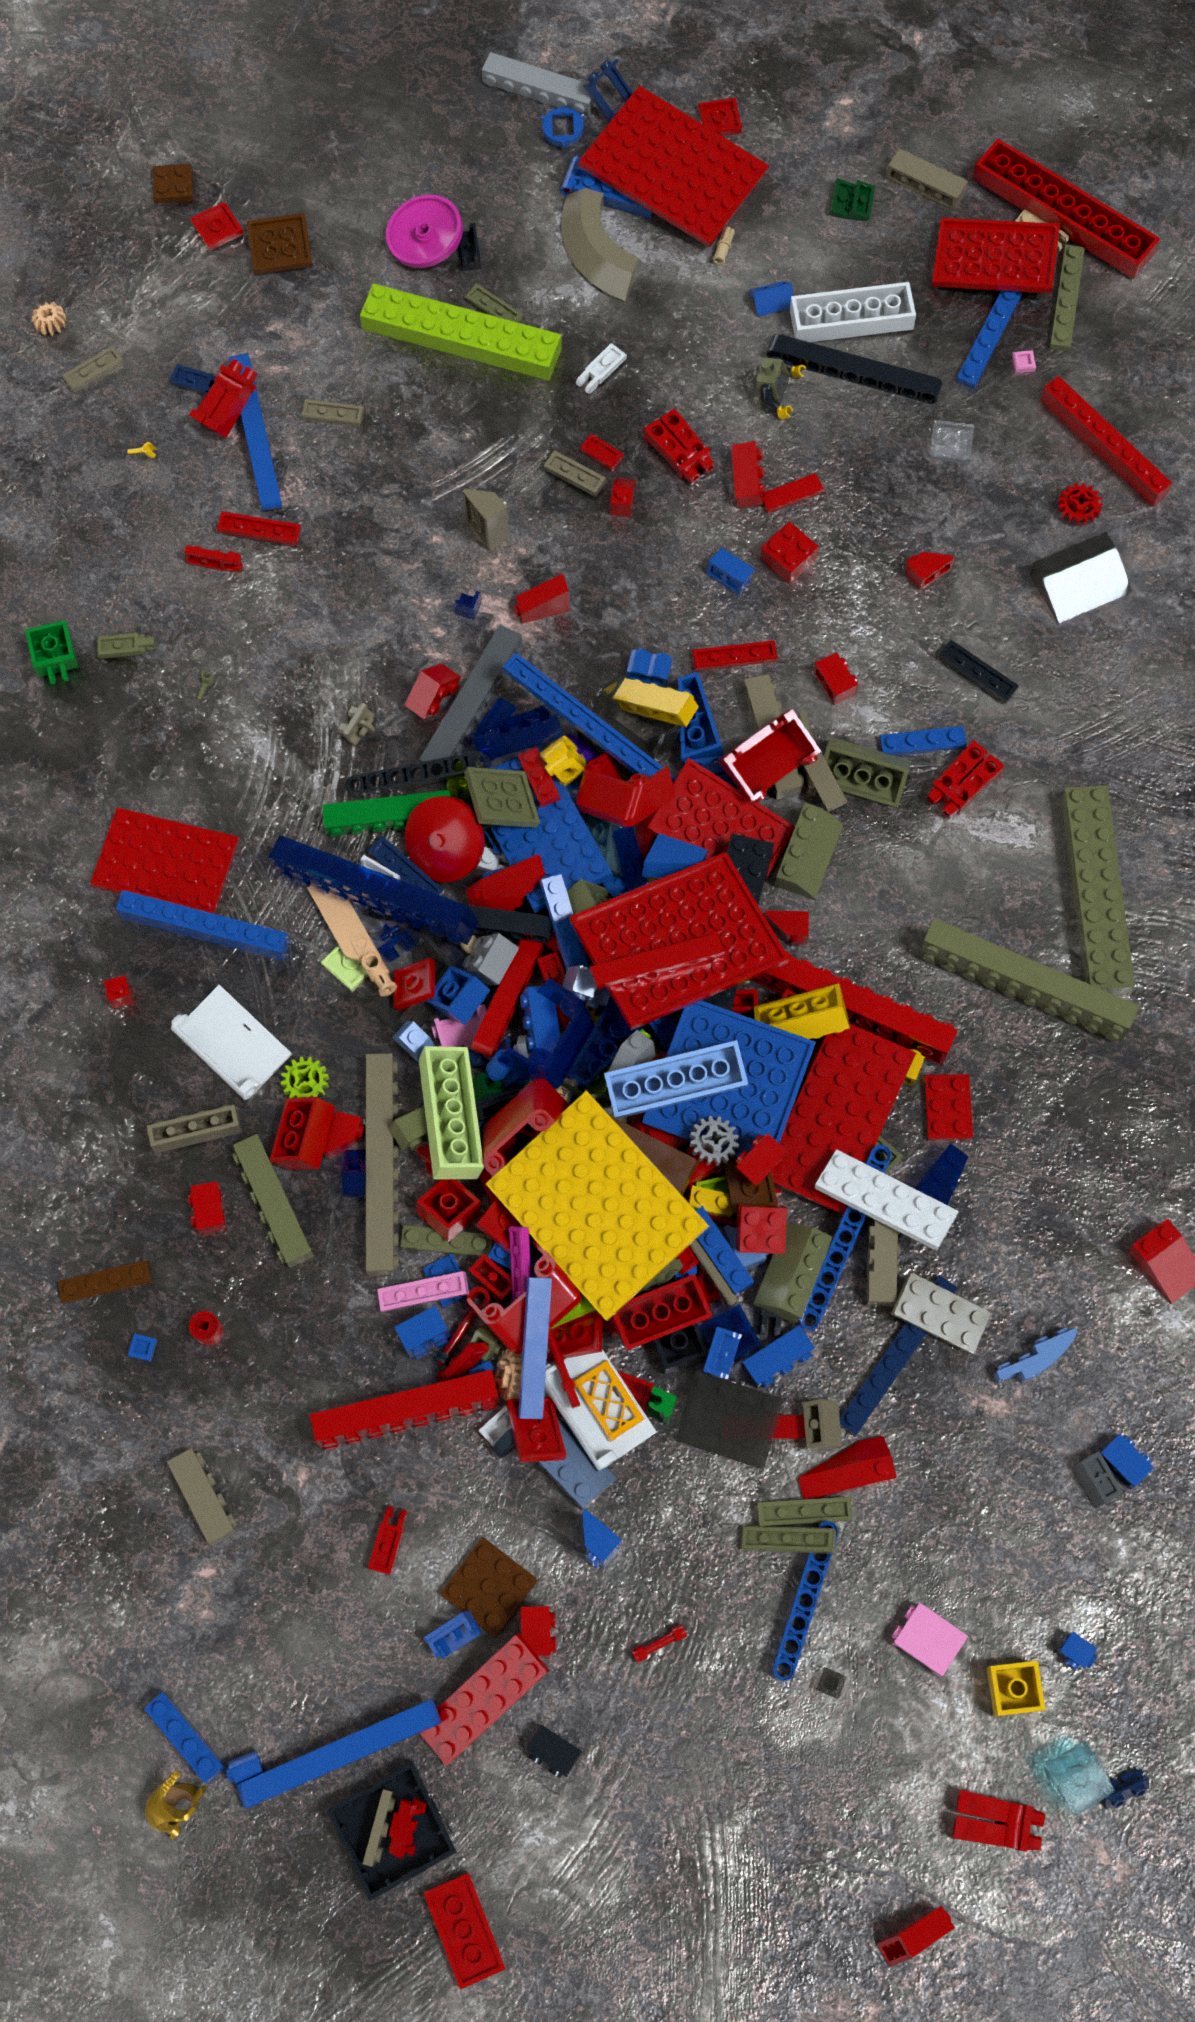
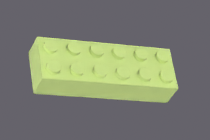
[419,1046,484,1179]

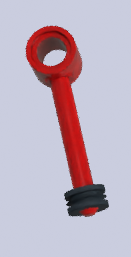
[433,1287,492,1367]

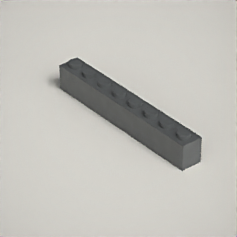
[419,625,524,775]

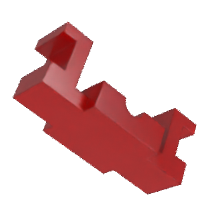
[389,1798,426,1858]

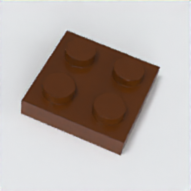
[153,164,193,203]

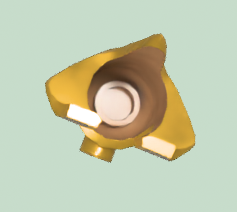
[145,1770,207,1840]

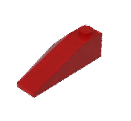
[466,854,545,911]
[798,1436,897,1500]

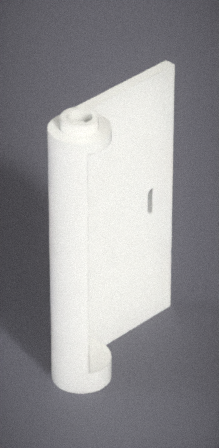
[171,985,292,1100]
[545,1349,657,1472]

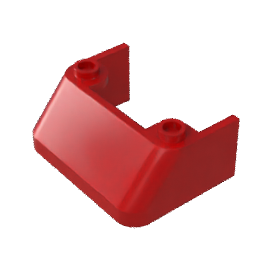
[576,752,676,827]
[466,1239,582,1355]

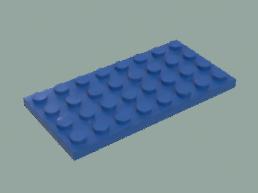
[466,746,613,913]

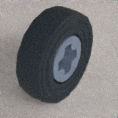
[493,1427,516,1458]

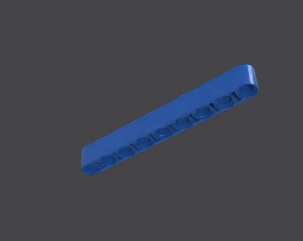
[229,353,283,511]
[799,1145,891,1333]
[236,1699,442,1809]

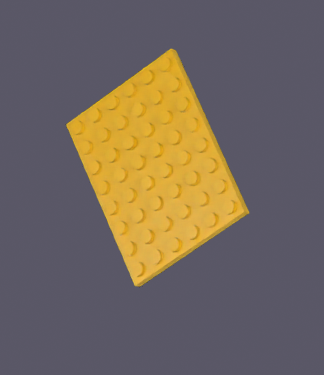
[486,1091,710,1321]

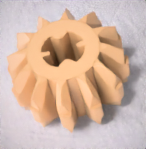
[32,301,67,337]

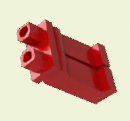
[189,359,258,439]
[643,408,715,484]
[926,740,1005,819]
[951,1789,1045,1852]

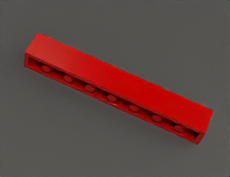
[1040,376,1172,507]

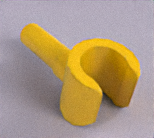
[128,442,157,459]

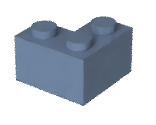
[560,965,610,1009]

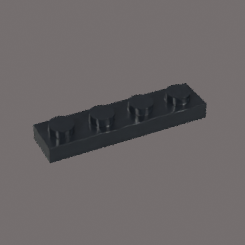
[938,640,1019,704]

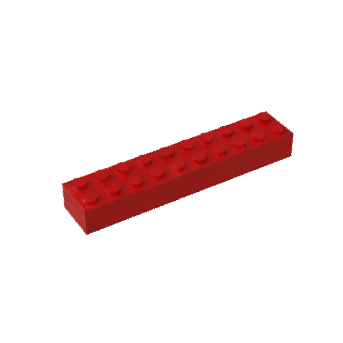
[972,138,1161,279]
[749,951,958,1066]

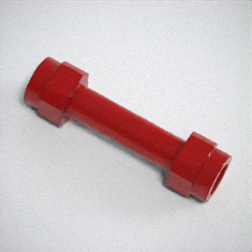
[631,1624,688,1664]

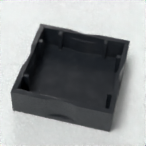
[326,1762,459,1901]

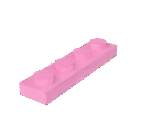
[377,1271,469,1312]

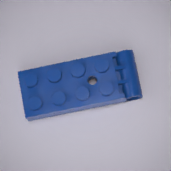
[560,156,653,218]

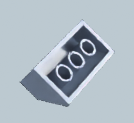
[537,1416,617,1511]

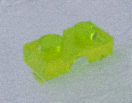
[447,761,481,800]

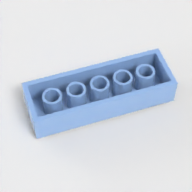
[604,1040,748,1119]

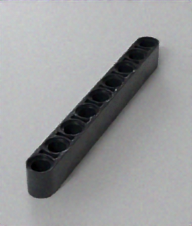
[766,334,942,404]
[367,892,553,943]

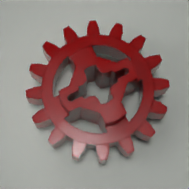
[1057,483,1103,526]

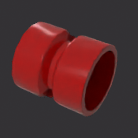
[189,1311,224,1346]

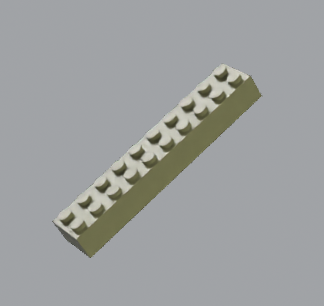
[1061,785,1135,996]
[919,918,1139,1042]

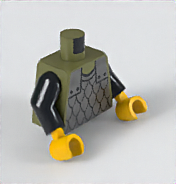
[756,356,806,420]

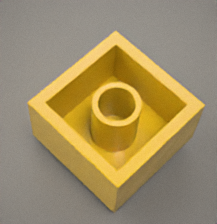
[986,1661,1046,1717]

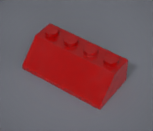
[611,1274,713,1351]

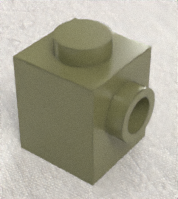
[470,1324,505,1361]

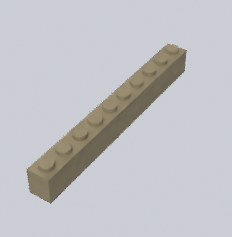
[366,1053,399,1276]

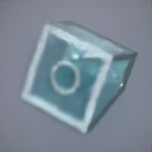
[1044,1740,1115,1817]

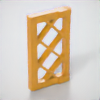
[574,1360,645,1442]

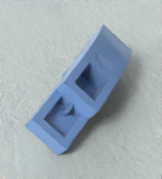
[993,1327,1078,1384]

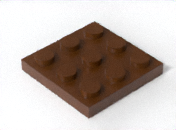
[247,213,313,275]
[440,1537,539,1638]

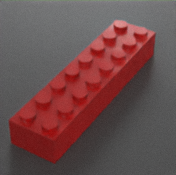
[310,1370,500,1451]

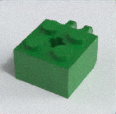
[25,620,79,685]

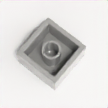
[462,933,519,986]

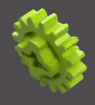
[281,1057,329,1098]

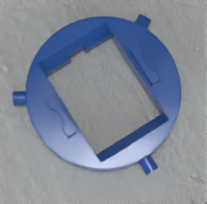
[541,107,585,148]

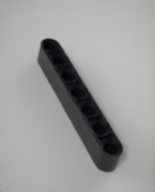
[345,751,491,797]

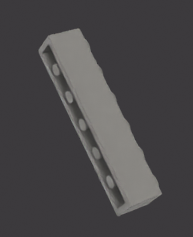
[482,52,597,117]

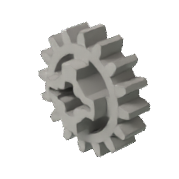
[689,1116,739,1166]

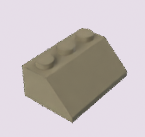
[462,489,510,551]

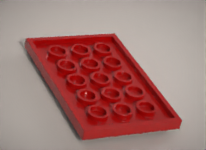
[932,218,1060,293]
[646,758,795,879]
[90,807,239,914]

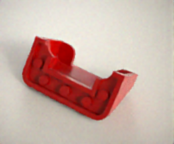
[717,709,821,803]
[482,1078,570,1177]

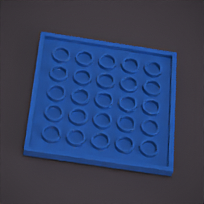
[642,1001,816,1158]

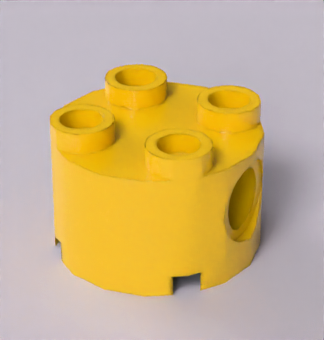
[540,736,587,787]

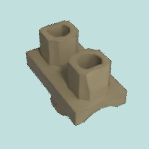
[338,703,375,746]

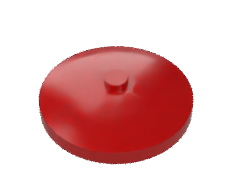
[405,796,485,882]

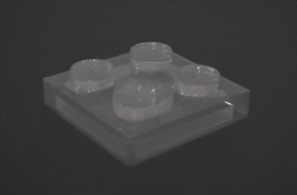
[929,420,974,464]

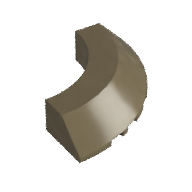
[561,188,639,303]

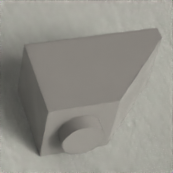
[608,1030,655,1072]

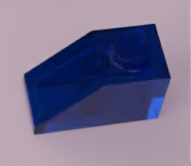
[341,1150,366,1197]

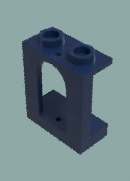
[583,59,633,123]

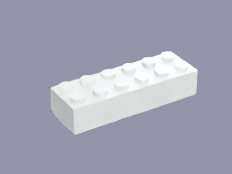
[790,282,916,342]

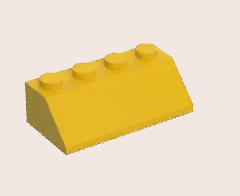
[754,984,850,1039]

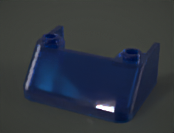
[498,978,594,1090]

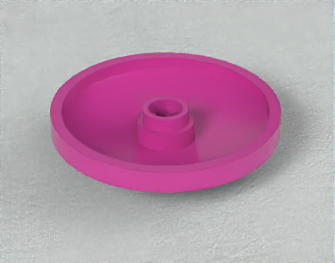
[386,195,463,268]

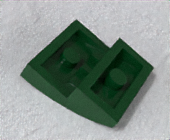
[828,178,875,221]

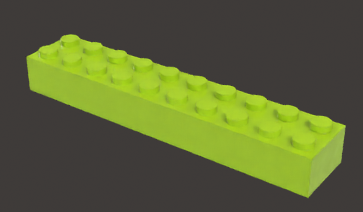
[360,283,562,381]

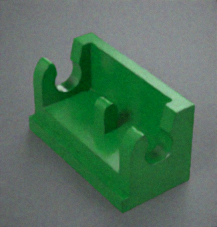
[648,1386,677,1425]

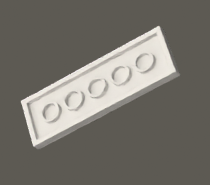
[815,1149,959,1251]

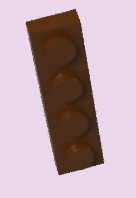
[58,1260,152,1304]

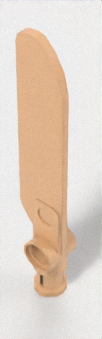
[298,860,397,996]

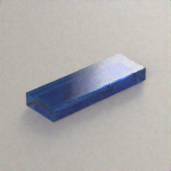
[612,826,648,891]

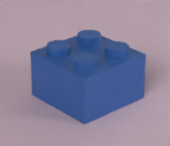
[426,965,490,1025]
[394,1306,451,1360]

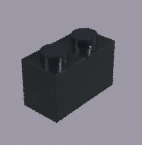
[526,1725,582,1778]

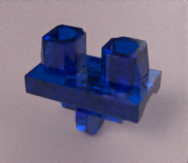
[377,924,417,962]

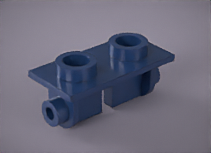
[1098,1769,1149,1809]

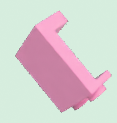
[431,1004,487,1055]
[891,1603,968,1678]

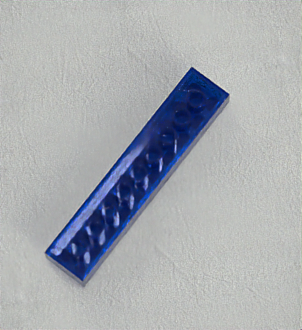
[268,835,479,945]

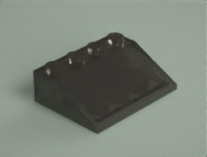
[1029,532,1132,625]
[675,1370,785,1470]

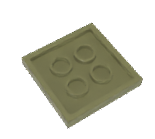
[464,767,540,828]

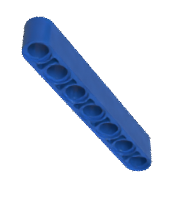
[772,1521,838,1682]

